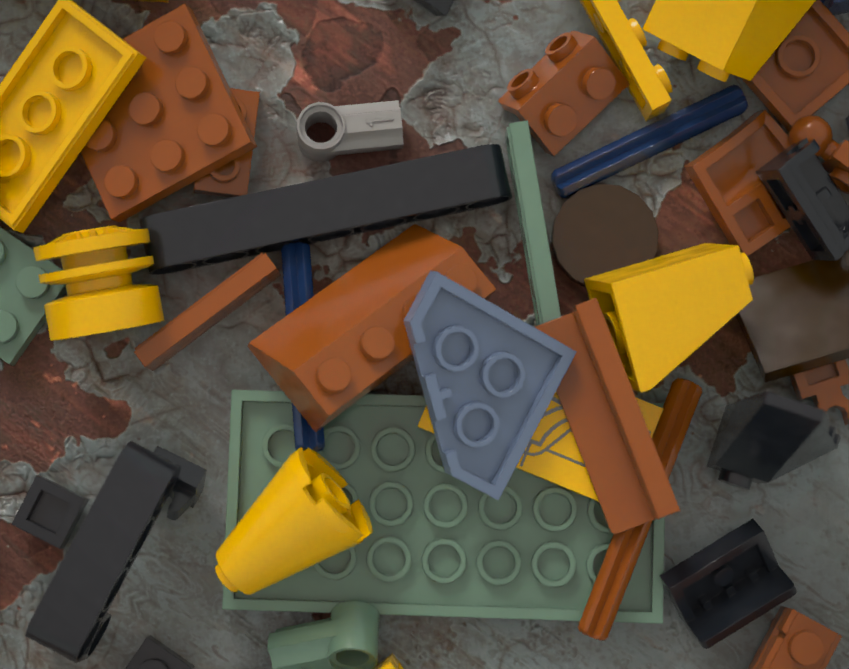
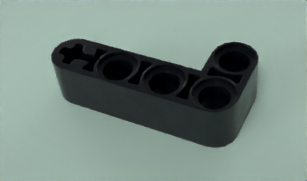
[25,441,181,663]

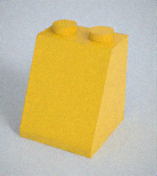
[642,0,816,82]
[584,243,754,393]

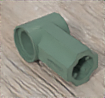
[267,601,380,669]

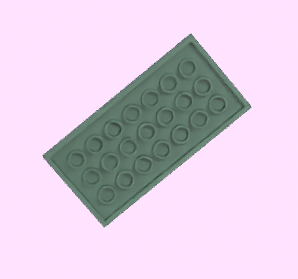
[222,390,665,624]

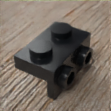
[660,519,797,649]

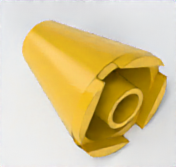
[215,447,373,595]

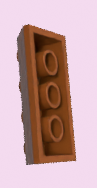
[247,224,496,432]

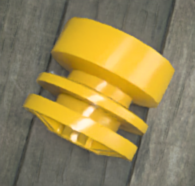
[33,225,164,341]

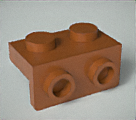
[498,30,630,156]

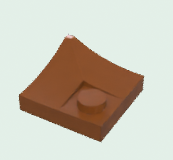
[684,110,791,257]

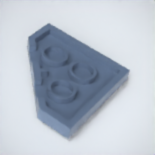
[404,271,577,501]

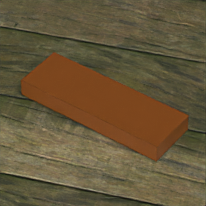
[134,253,281,371]

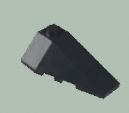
[707,391,841,490]

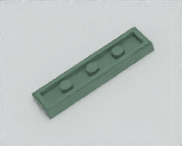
[505,120,561,326]

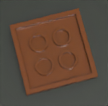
[81,3,258,223]

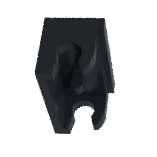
[756,138,849,261]

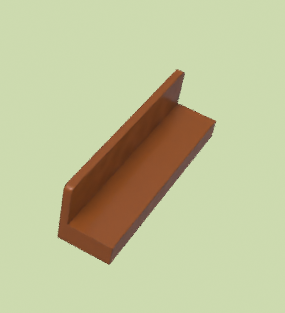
[535,298,680,534]

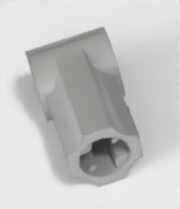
[297,100,404,162]

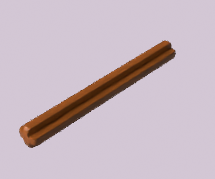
[578,378,702,641]

